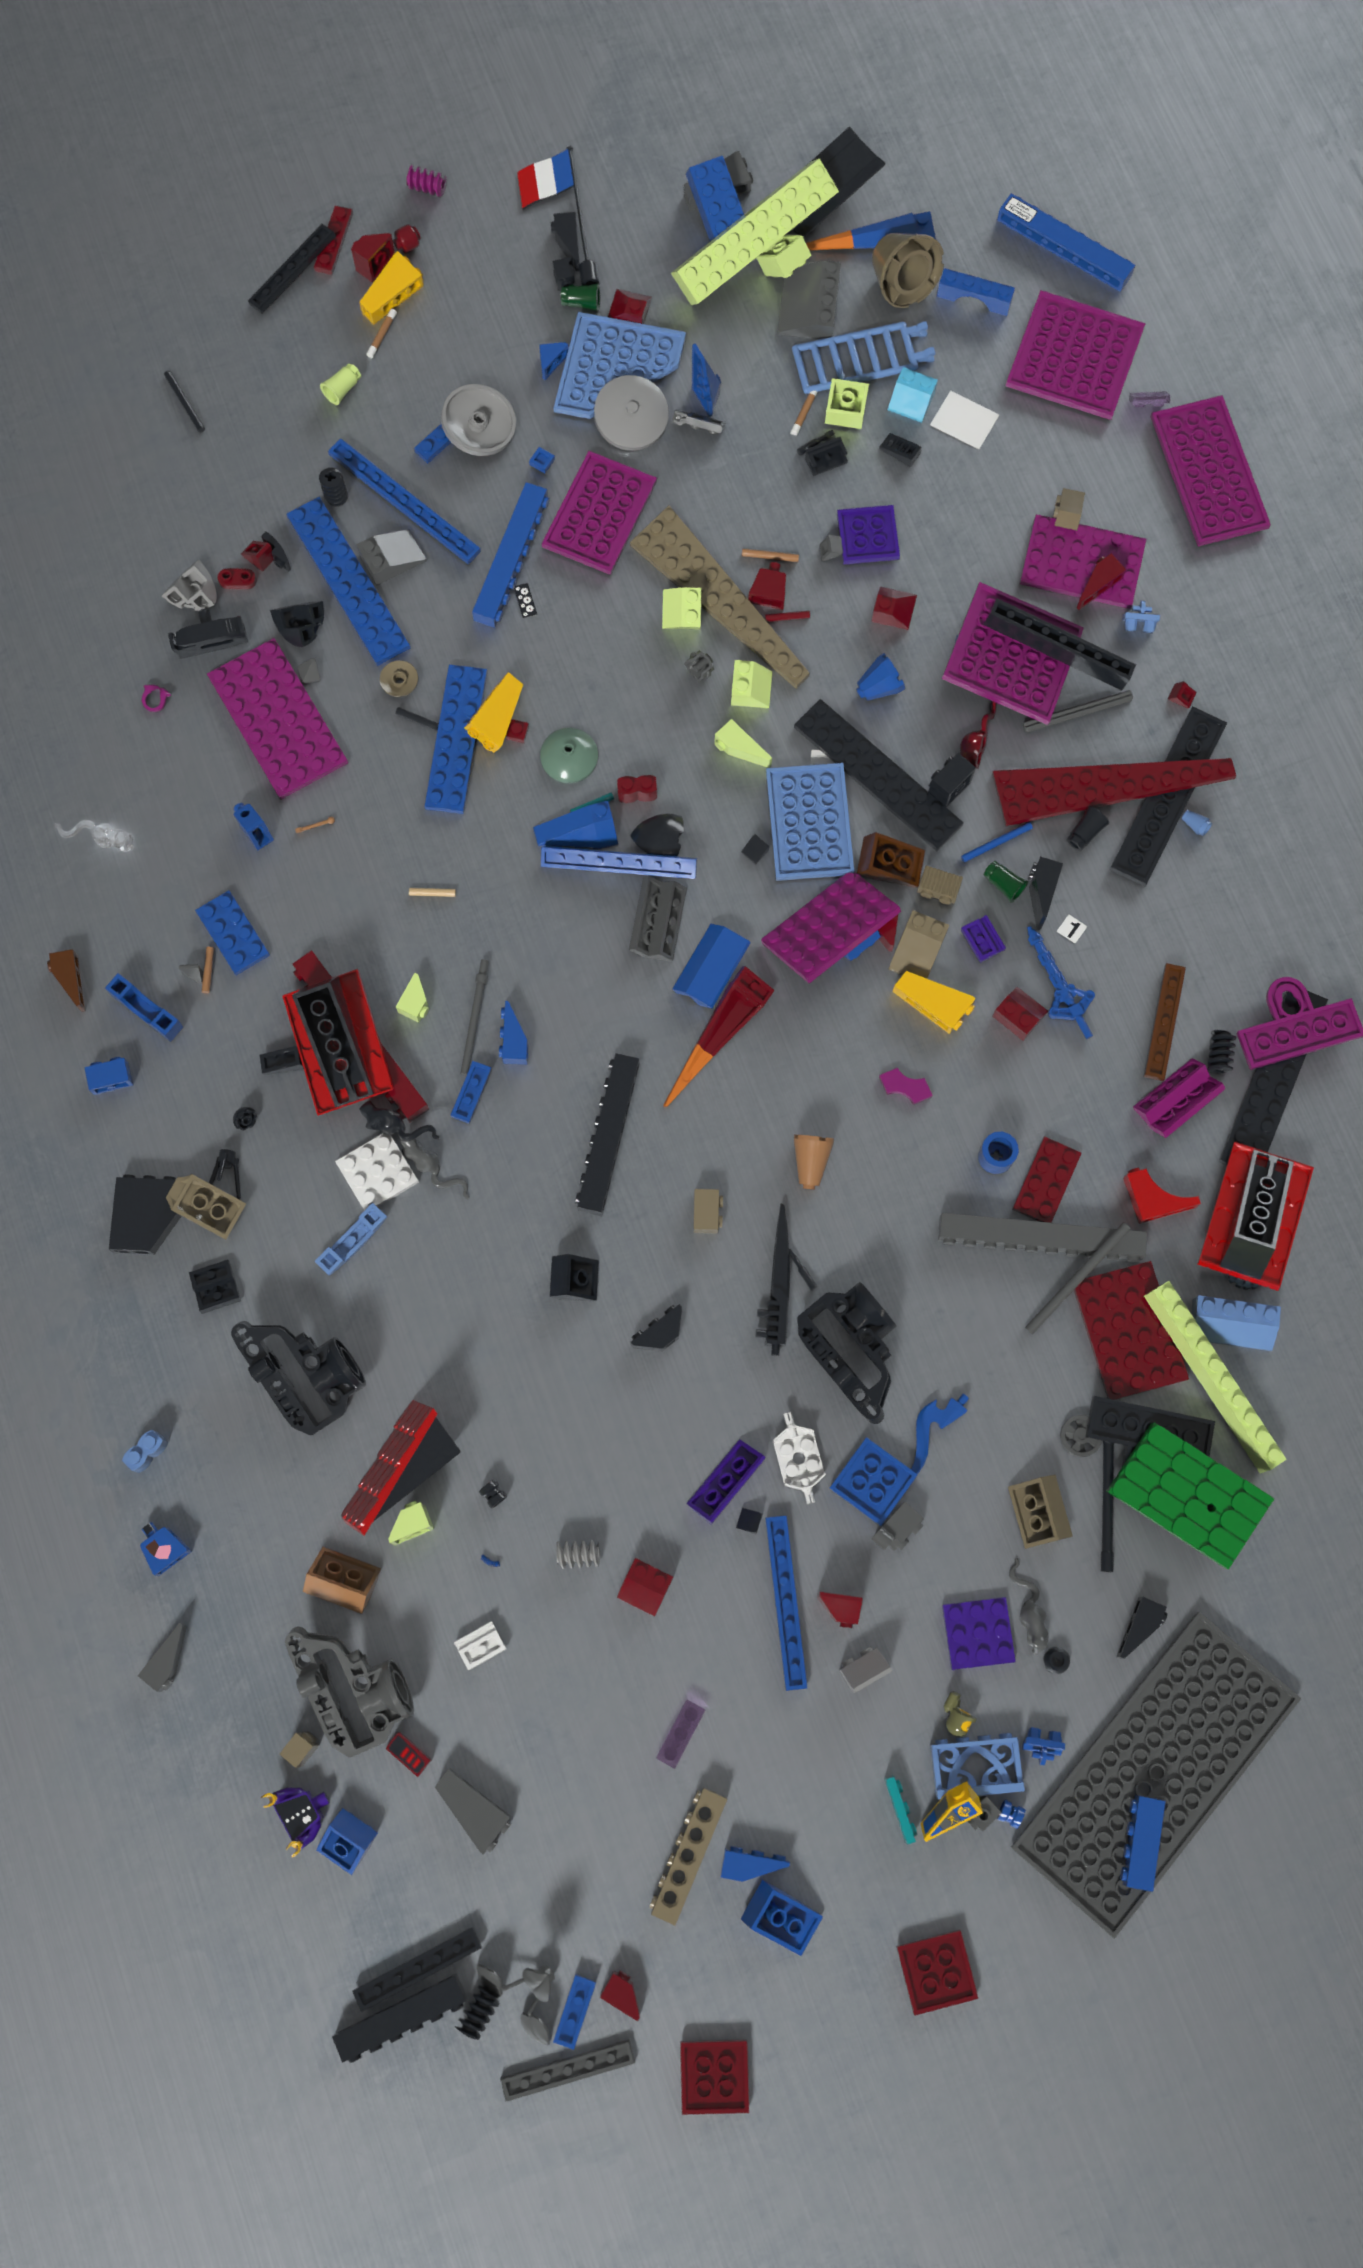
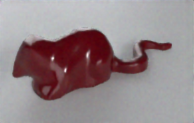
[960,701,996,769]

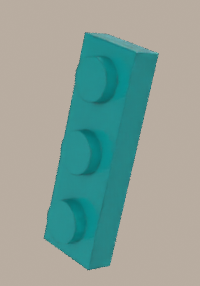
[884,1776,917,1845]

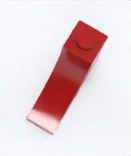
[1123,1167,1201,1224]

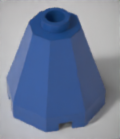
[856,653,906,701]

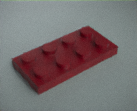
[1012,1136,1082,1223]

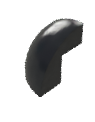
[270,601,324,647]
[630,814,684,856]

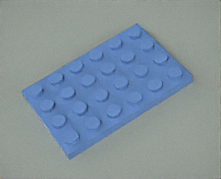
[766,763,854,881]

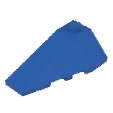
[692,343,722,417]
[533,801,618,850]

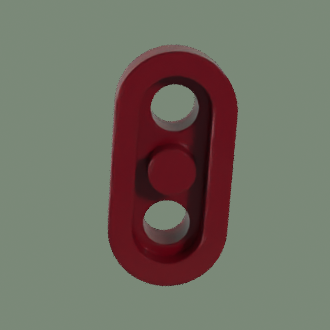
[217,568,257,590]

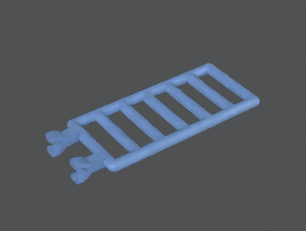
[792,321,935,394]

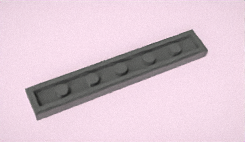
[500,2039,635,2102]

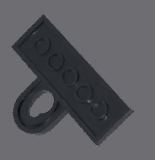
[1085,1396,1215,1467]

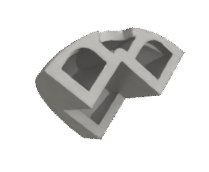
[162,559,216,611]

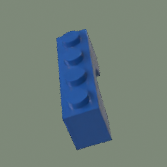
[937,268,1015,316]
[105,973,183,1042]

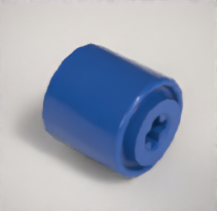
[978,1132,1019,1174]

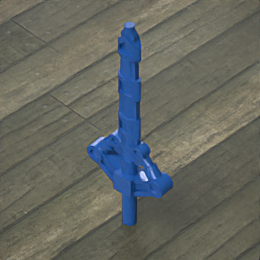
[1027,926,1095,1039]

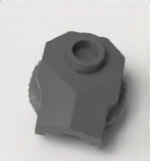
[684,650,715,683]

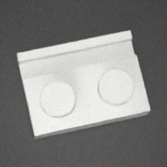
[454,1621,507,1671]

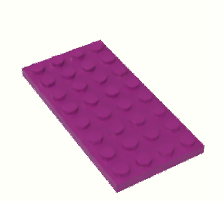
[1150,395,1271,546]
[207,638,348,800]

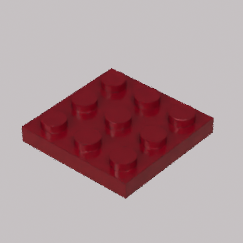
[896,1930,979,2016]
[680,2040,749,2115]

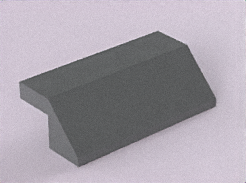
[629,875,687,962]

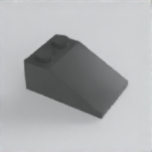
[356,529,427,586]

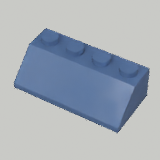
[1191,1295,1281,1351]

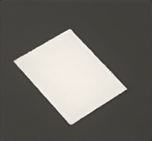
[930,390,999,449]

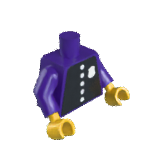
[260,1787,330,1857]

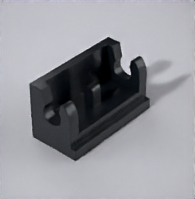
[805,436,848,476]

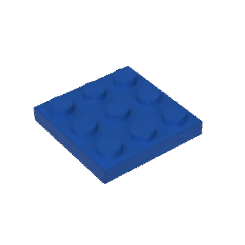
[830,1437,918,1526]

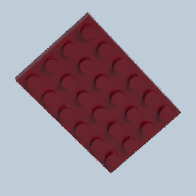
[1074,1261,1189,1400]

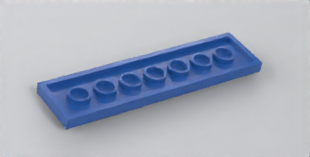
[425,664,487,814]

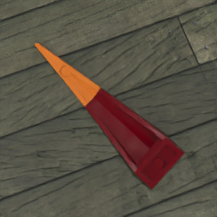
[664,966,775,1107]

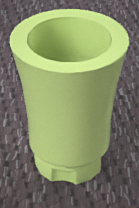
[320,363,361,405]

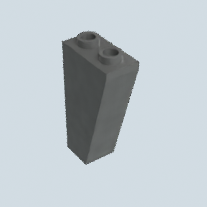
[684,151,753,211]
[435,1768,512,1854]

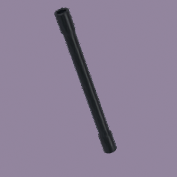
[1101,1441,1114,1572]

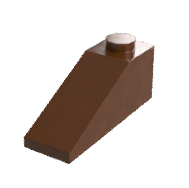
[47,949,85,1012]

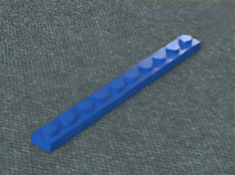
[328,438,481,565]

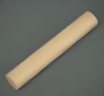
[409,888,456,897]

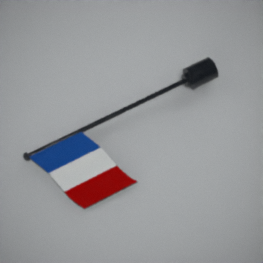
[517,146,600,286]

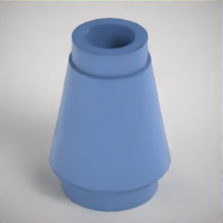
[1182,810,1212,836]

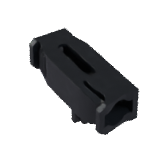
[168,609,248,659]

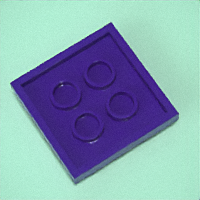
[837,505,900,565]
[942,1597,1016,1670]

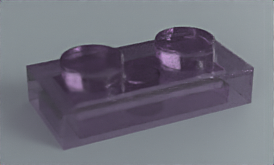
[1129,391,1171,408]

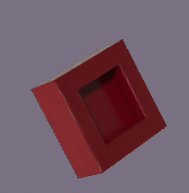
[505,719,529,743]

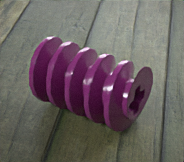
[406,164,447,197]

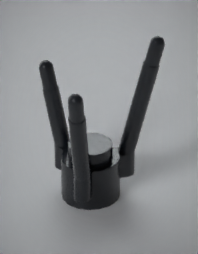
[209,1149,241,1199]

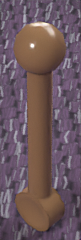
[295,817,335,833]

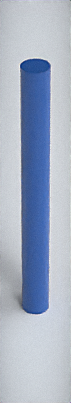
[961,822,1033,863]

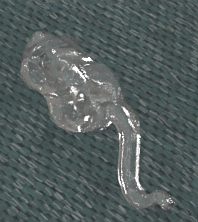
[54,820,135,851]

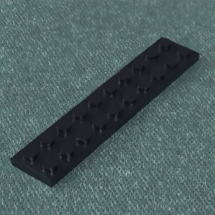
[794,699,964,852]
[1110,706,1227,887]
[1219,991,1328,1166]

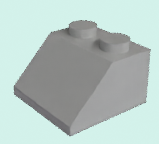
[839,1646,893,1693]

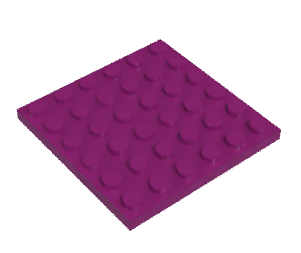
[1006,290,1146,420]
[941,582,1084,725]

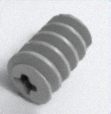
[556,1540,600,1569]

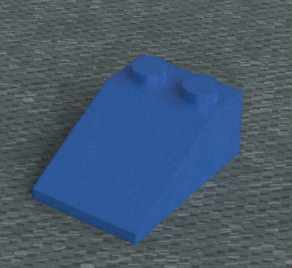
[740,1879,823,1956]

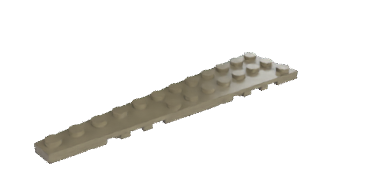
[630,505,810,689]

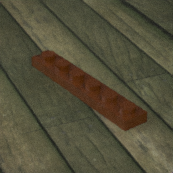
[1144,963,1186,1081]

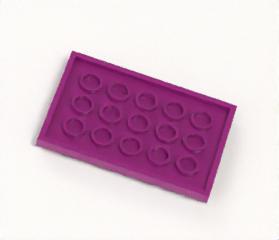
[542,451,657,575]
[1020,514,1147,609]
[761,872,901,983]

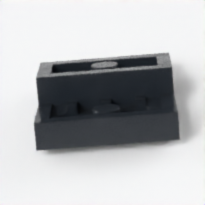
[189,1260,241,1314]

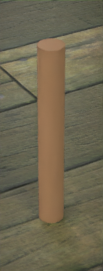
[742,549,799,562]

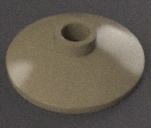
[380,661,418,697]

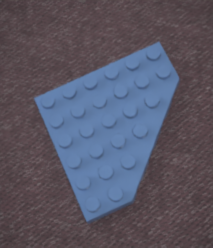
[554,312,686,419]

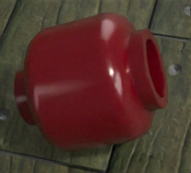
[393,224,421,253]

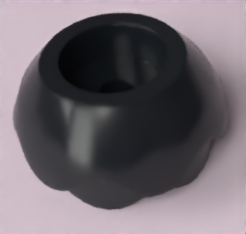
[233,1107,257,1131]
[1043,1647,1070,1674]

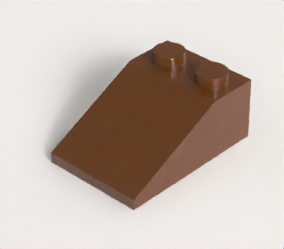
[857,832,925,888]

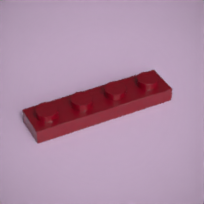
[314,205,353,275]

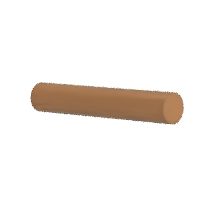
[202,947,214,993]

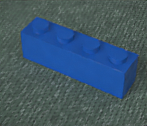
[1120,1795,1166,1892]

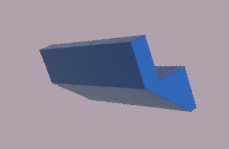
[672,924,751,1009]

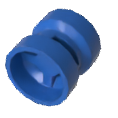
[997,1799,1026,1829]

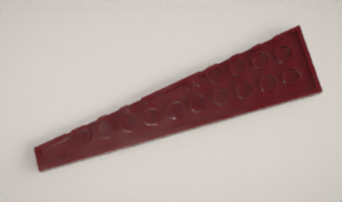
[992,758,1237,826]

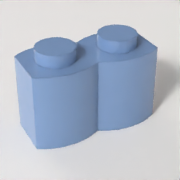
[122,1430,168,1473]

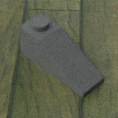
[138,1623,187,1692]

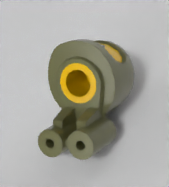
[944,1691,977,1737]

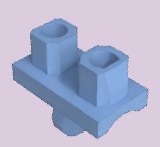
[1122,600,1160,633]

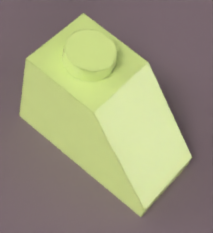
[396,973,429,1023]

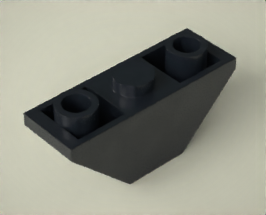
[631,1304,682,1352]

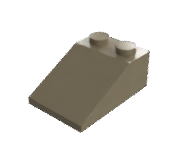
[888,910,949,979]

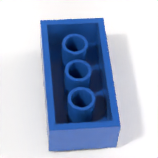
[685,155,744,241]

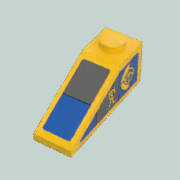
[920,1781,983,1842]

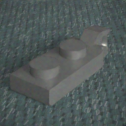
[672,409,726,434]

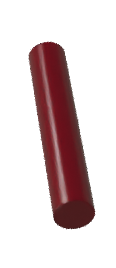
[765,611,810,622]

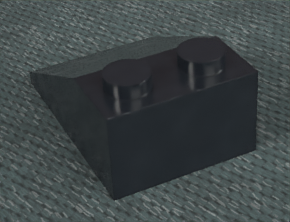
[1027,856,1063,930]

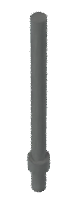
[460,959,489,1076]

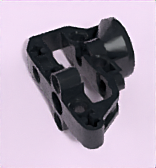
[797,1282,897,1424]
[231,1321,366,1435]

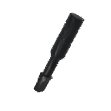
[797,429,835,456]
[789,1249,817,1290]

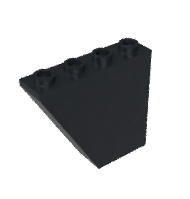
[109,1174,182,1255]

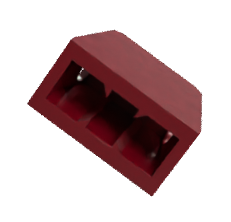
[749,562,786,610]

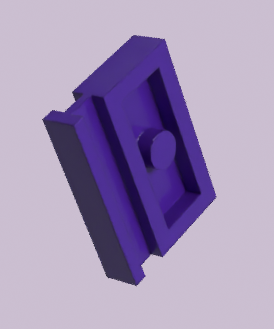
[961,915,1006,963]

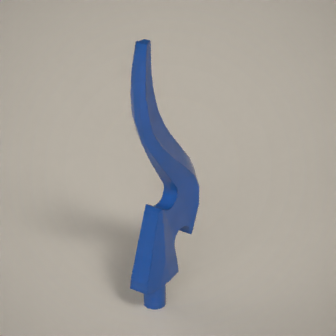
[911,1394,969,1474]

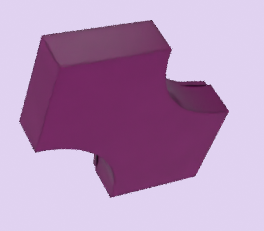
[879,1068,933,1105]

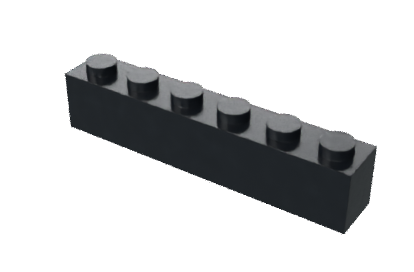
[332,1973,467,2063]

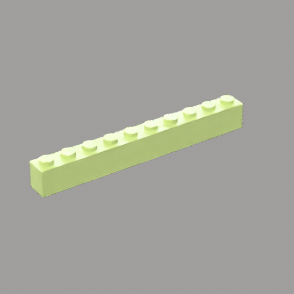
[1144,1281,1286,1473]

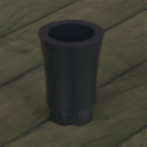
[1066,806,1109,851]

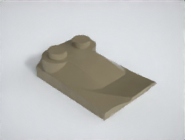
[166,1174,246,1240]

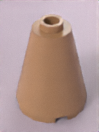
[794,1134,834,1190]

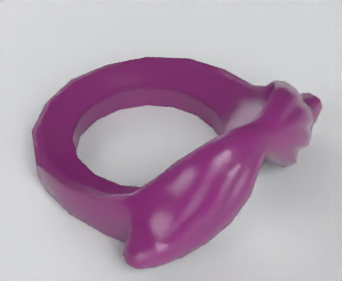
[142,684,171,712]

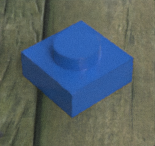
[529,447,555,473]

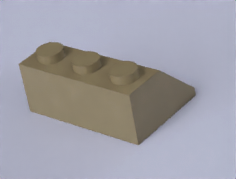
[1008,1475,1073,1549]

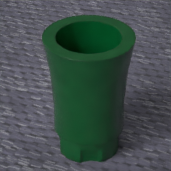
[561,284,601,311]
[983,860,1029,903]

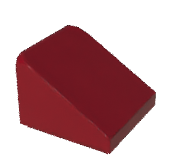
[1168,681,1197,709]

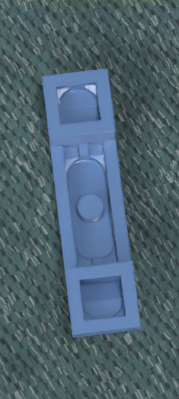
[314,1203,387,1276]

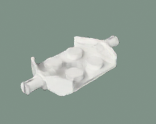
[773,1412,826,1504]

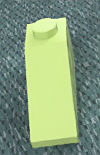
[715,719,772,768]

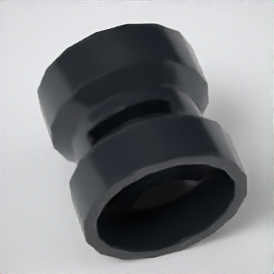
[479,1479,508,1509]

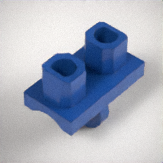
[1022,1727,1065,1766]

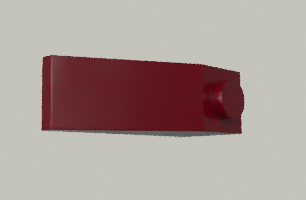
[1077,553,1126,610]

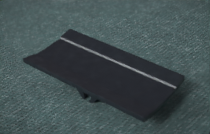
[793,126,886,239]

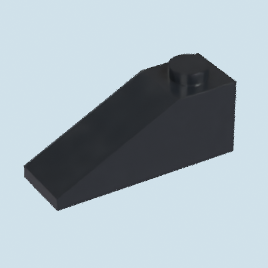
[551,212,579,271]
[1117,1597,1168,1659]

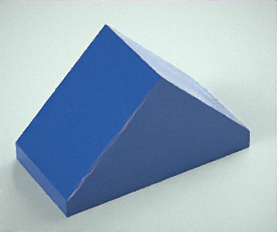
[539,342,569,380]

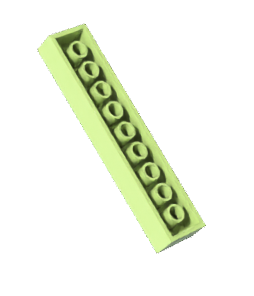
[671,159,839,305]

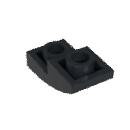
[261,531,291,572]

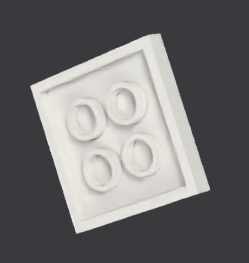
[335,1133,419,1211]

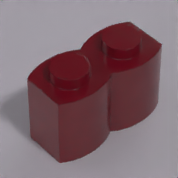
[617,775,657,803]

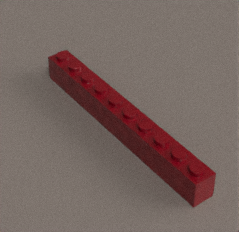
[292,950,429,1123]

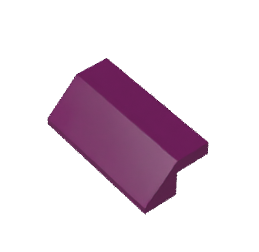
[1133,1058,1225,1138]

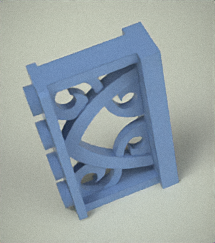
[930,1733,1025,1799]

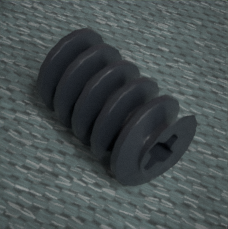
[319,468,348,507]
[1207,1030,1237,1074]
[455,1985,500,2040]

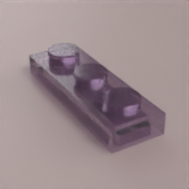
[656,1700,705,1769]

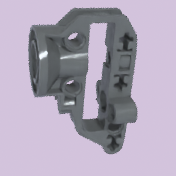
[285,1626,414,1758]

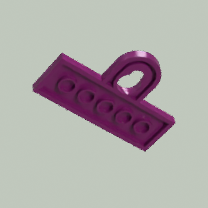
[1236,977,1363,1070]

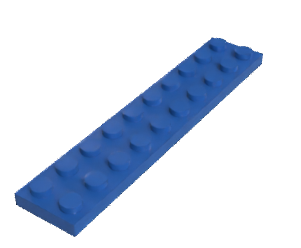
[286,497,411,666]

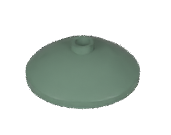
[540,728,598,783]

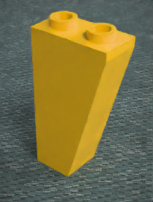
[359,251,424,325]
[464,672,523,753]
[892,971,976,1034]

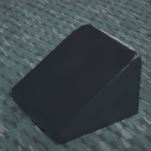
[741,834,769,864]
[736,1508,763,1534]

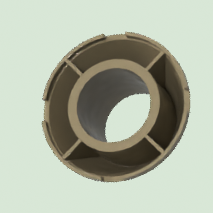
[872,233,944,308]

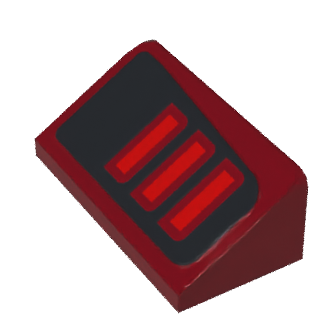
[386,1732,432,1777]

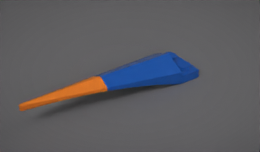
[806,211,936,251]

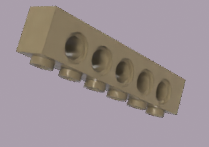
[649,1787,727,1926]

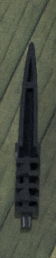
[755,1203,790,1356]

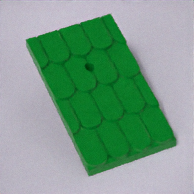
[1106,1422,1275,1570]

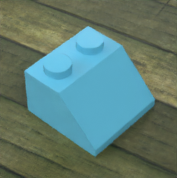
[888,367,938,423]

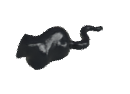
[359,1101,439,1141]

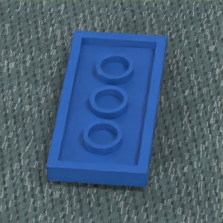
[195,890,270,976]

